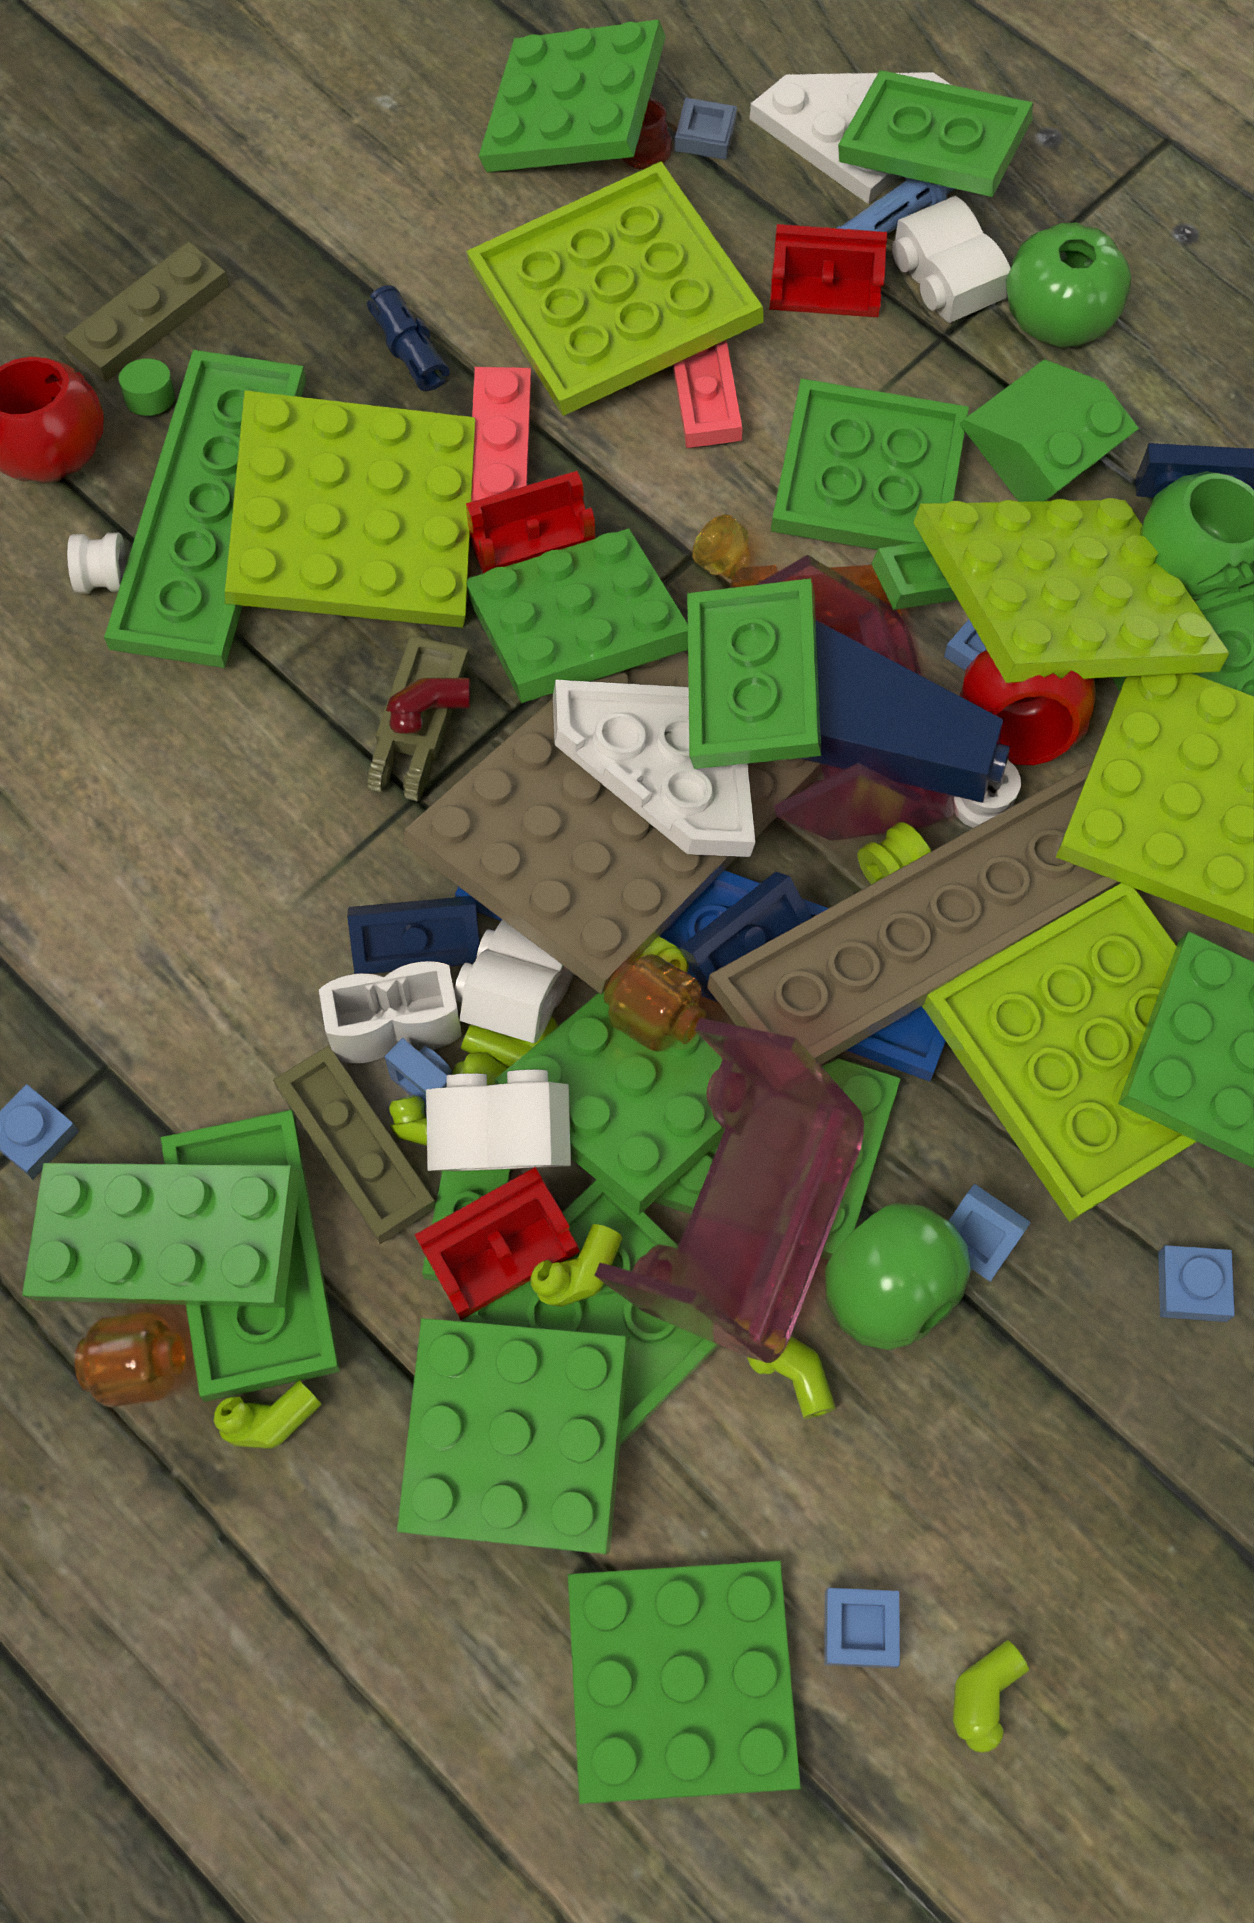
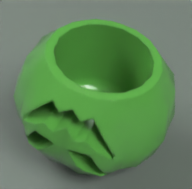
[1005,222,1131,347]
[1140,471,1254,600]
[825,1203,971,1350]

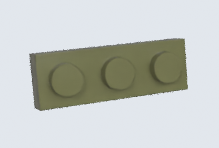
[64,241,229,382]
[273,1045,435,1244]

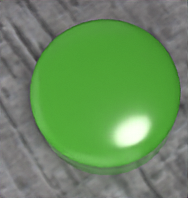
[119,358,175,416]

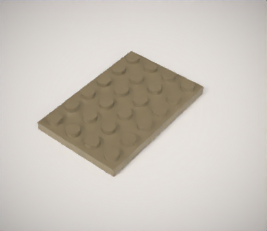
[403,652,826,994]

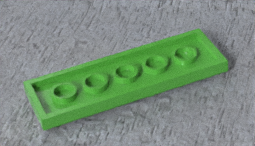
[104,350,306,668]

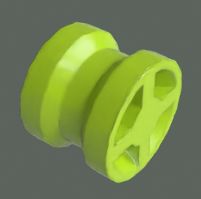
[857,822,931,885]

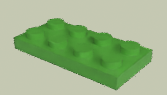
[161,1110,340,1402]
[22,1163,301,1308]

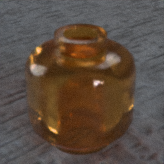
[604,954,706,1052]
[75,1312,186,1407]

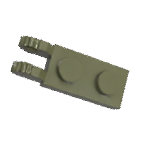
[367,635,470,801]

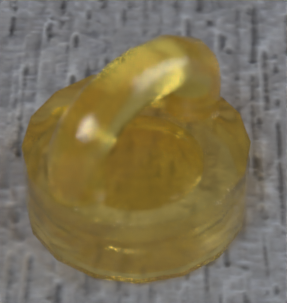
[692,514,750,580]

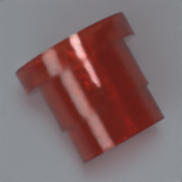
[622,98,672,170]

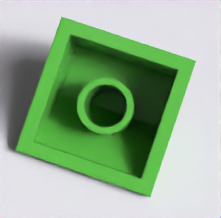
[959,359,1139,502]

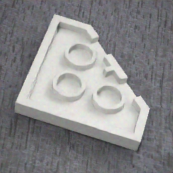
[750,72,951,204]
[553,680,755,857]

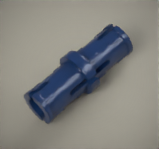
[367,285,450,391]

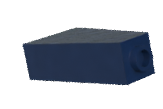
[799,620,1011,803]

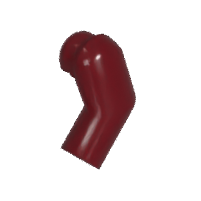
[386,678,470,734]

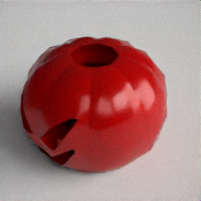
[0,357,104,483]
[960,650,1096,765]

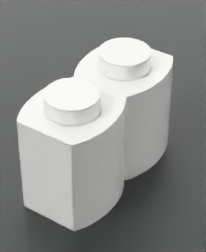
[892,196,1011,323]
[454,920,574,1043]
[319,961,462,1063]
[426,1070,571,1171]

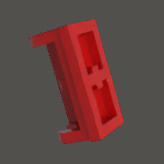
[769,224,887,318]
[466,471,595,574]
[414,1167,580,1320]

